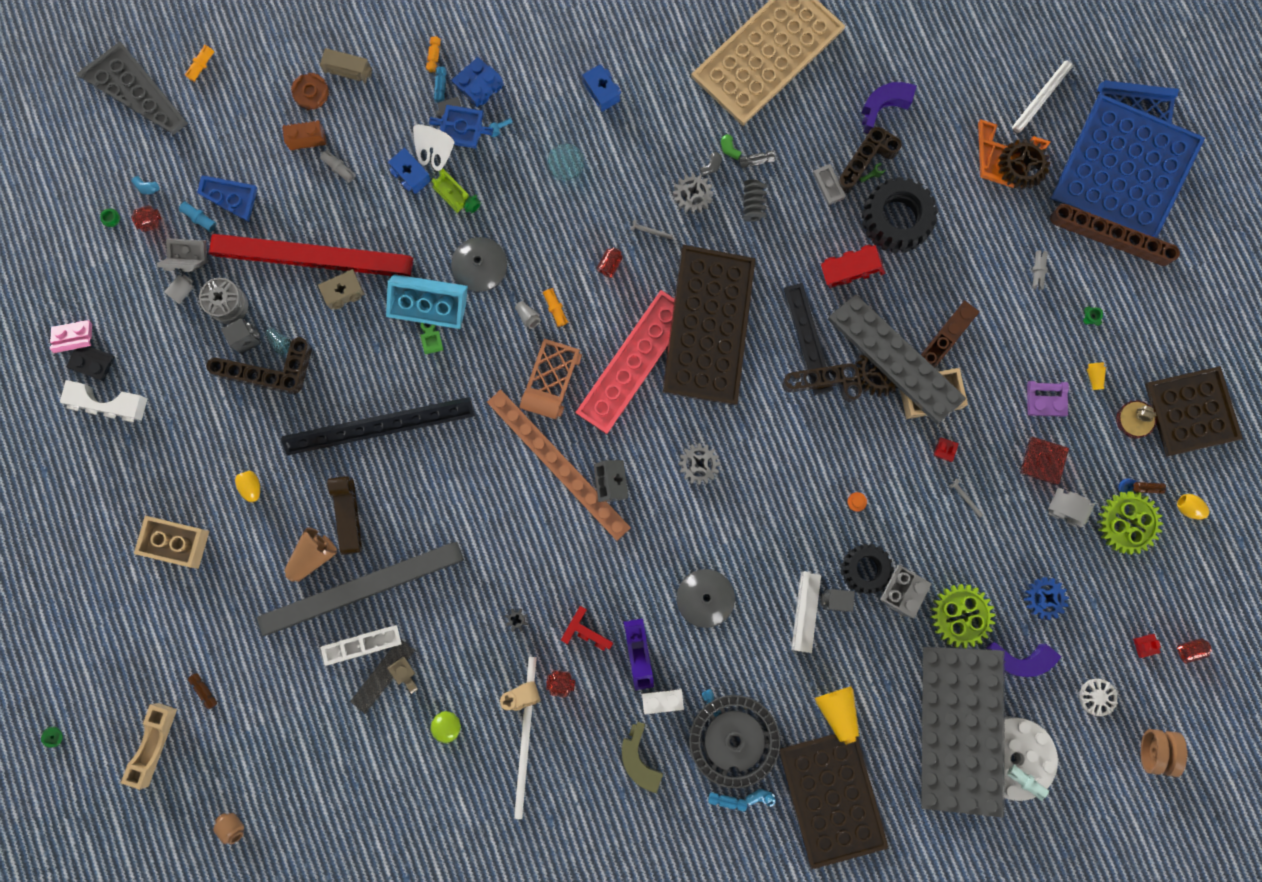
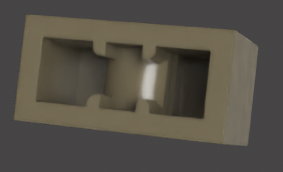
[318,270,365,310]

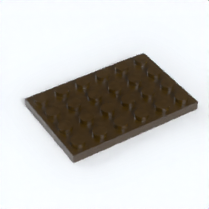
[779,733,889,870]

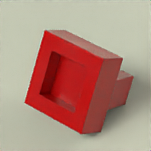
[933,437,959,462]
[1133,634,1161,658]

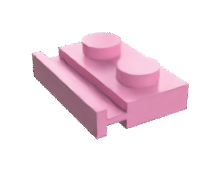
[50,320,92,353]

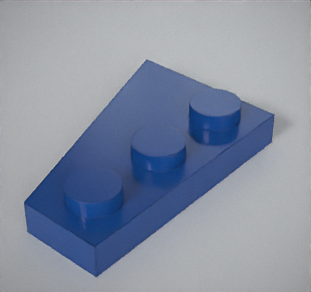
[197,175,258,223]

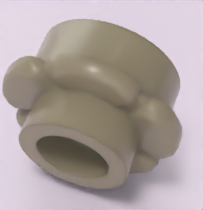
[1136,406,1156,422]

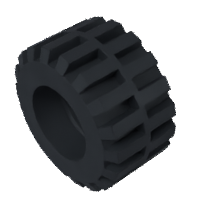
[841,544,894,594]

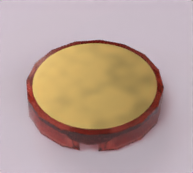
[1116,400,1157,439]

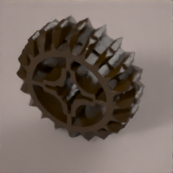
[998,139,1051,190]
[854,354,898,397]

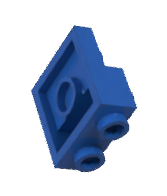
[451,57,503,108]

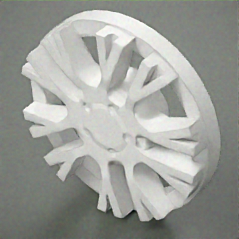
[1079,679,1118,716]

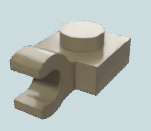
[387,656,418,694]

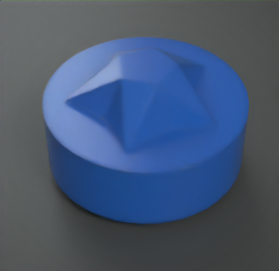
[1118,478,1137,494]

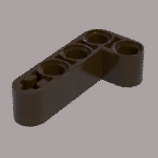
[839,127,902,194]
[782,363,862,402]
[327,476,362,555]

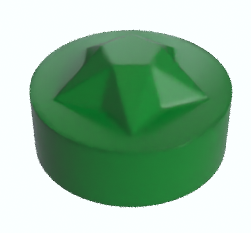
[41,726,63,748]

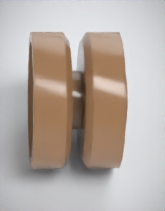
[1140,729,1187,777]

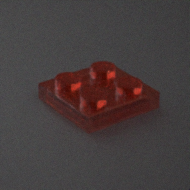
[1020,436,1069,485]

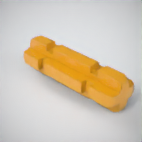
[426,36,441,73]

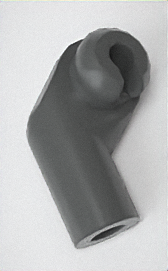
[699,152,722,176]

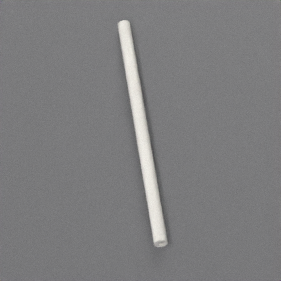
[514,657,537,819]

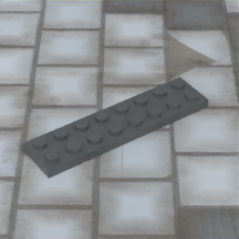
[828,294,966,425]

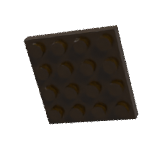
[1145,366,1243,457]

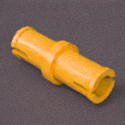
[184,44,215,82]
[542,288,569,327]

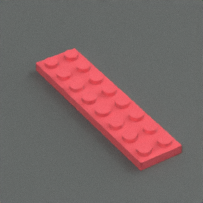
[575,290,674,434]

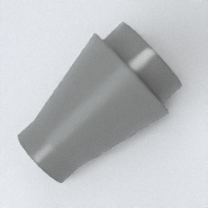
[515,301,541,329]

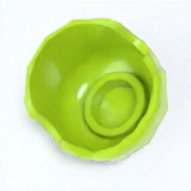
[431,711,461,744]

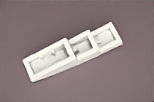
[320,625,402,666]

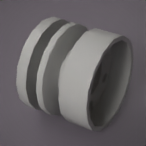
[199,277,249,324]

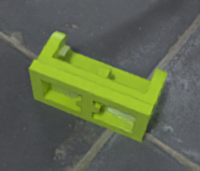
[432,169,469,213]

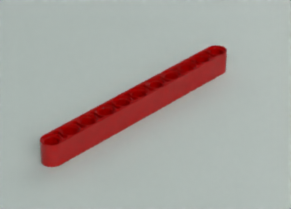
[209,234,414,277]

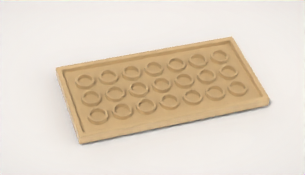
[691,0,845,126]

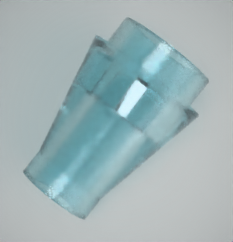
[265,328,291,355]

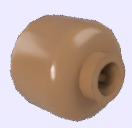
[213,813,244,845]

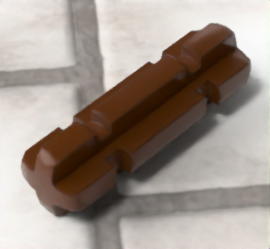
[1133,482,1167,494]
[188,673,217,709]

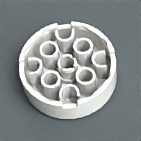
[1005,716,1058,801]

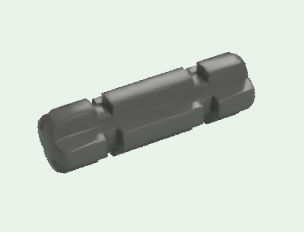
[739,150,775,168]

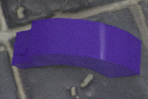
[861,82,917,134]
[624,618,654,691]
[985,642,1062,677]

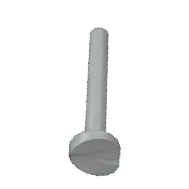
[630,220,673,240]
[949,479,983,518]

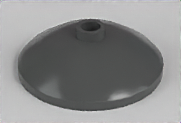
[451,237,507,292]
[677,569,735,628]

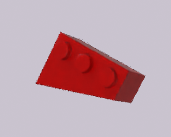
[821,244,886,288]

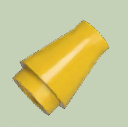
[1086,362,1106,390]

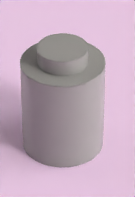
[164,275,194,304]

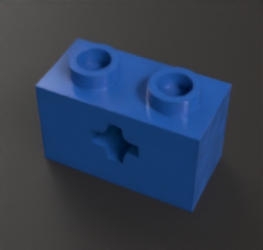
[582,64,621,112]
[388,147,432,194]

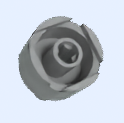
[1048,488,1095,528]

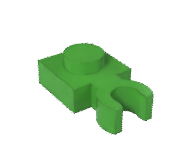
[420,323,443,354]

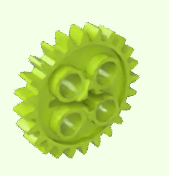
[1097,491,1163,555]
[930,584,996,648]

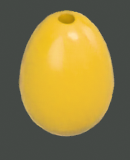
[235,470,261,502]
[1177,494,1210,520]

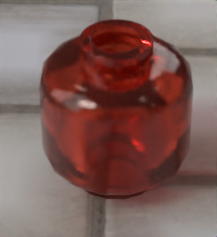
[131,205,162,232]
[546,670,575,697]

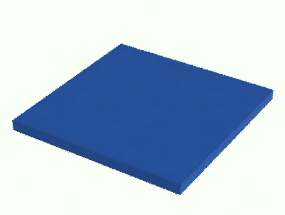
[1050,93,1205,238]

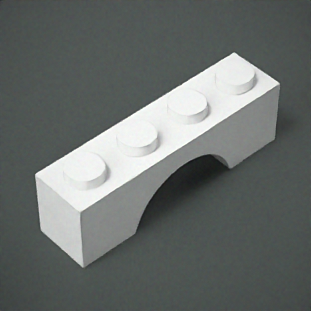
[60,380,147,422]

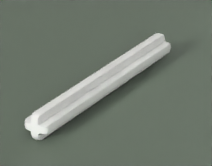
[1012,60,1073,133]

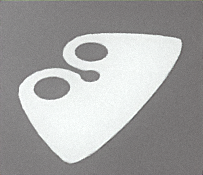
[413,125,454,171]

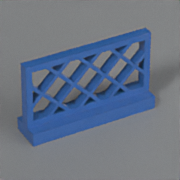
[1097,80,1179,123]

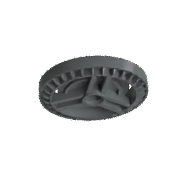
[689,695,780,788]

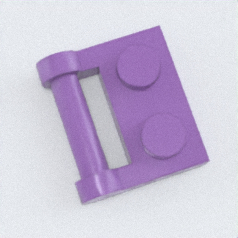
[1027,381,1069,417]

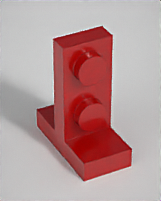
[561,606,613,651]

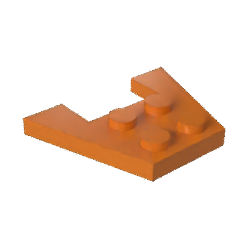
[978,119,1051,189]

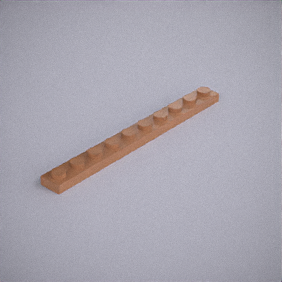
[487,389,631,541]

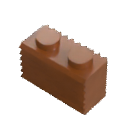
[282,120,326,150]

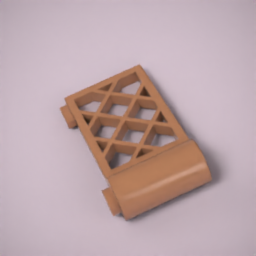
[520,339,582,420]

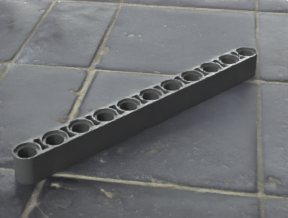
[256,542,464,636]

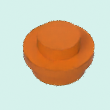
[847,492,867,512]

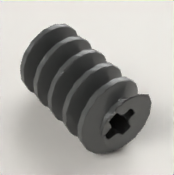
[743,179,767,222]

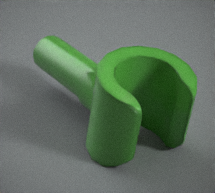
[859,163,886,183]

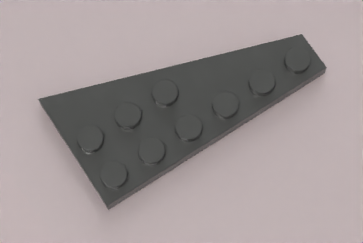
[76,41,188,135]

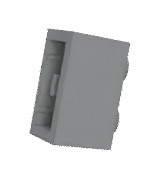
[880,565,932,618]

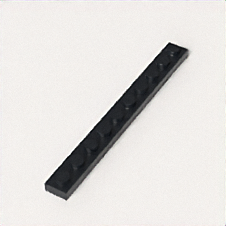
[281,397,475,456]

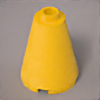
[815,686,859,745]

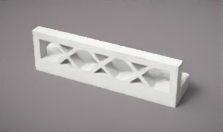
[791,571,821,653]

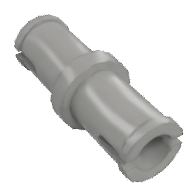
[320,150,356,183]
[1032,250,1048,290]

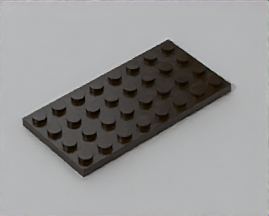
[662,244,756,406]

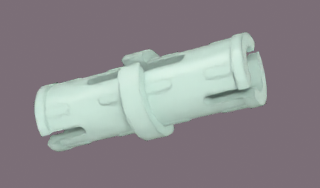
[1007,764,1049,801]

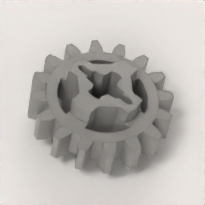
[673,173,713,215]
[678,443,720,485]

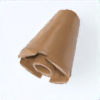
[284,527,337,582]

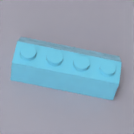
[386,274,468,329]

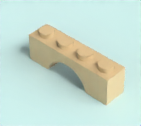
[121,703,177,790]

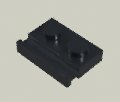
[66,346,115,382]

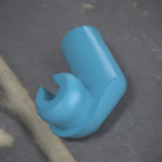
[131,176,160,195]
[745,789,776,807]

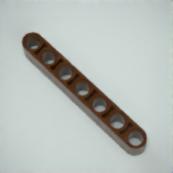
[1050,204,1180,266]

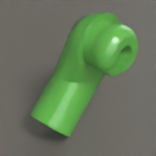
[721,134,742,160]

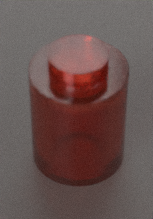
[596,247,623,278]
[1177,638,1212,664]

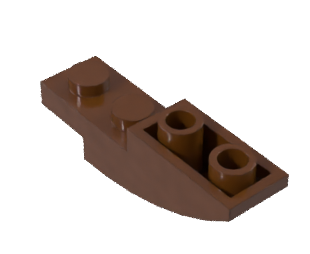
[921,300,980,368]

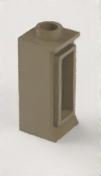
[320,48,372,84]

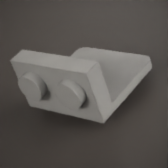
[157,238,207,272]

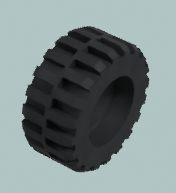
[862,177,938,253]

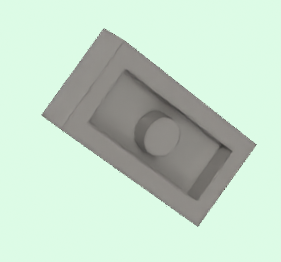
[813,164,846,206]

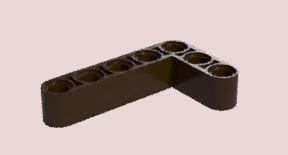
[206,337,312,394]

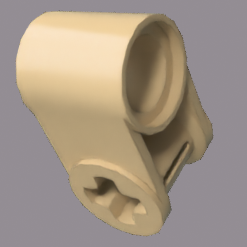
[500,681,541,711]

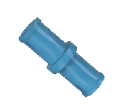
[179,201,217,232]

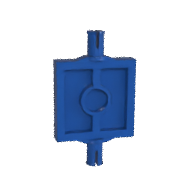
[429,105,493,149]

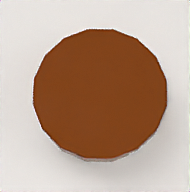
[291,73,329,110]

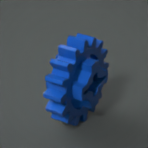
[1024,577,1069,620]

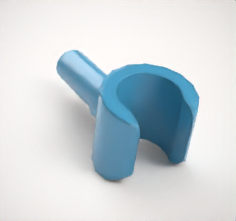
[489,118,512,137]

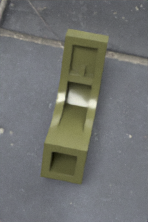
[622,721,663,794]

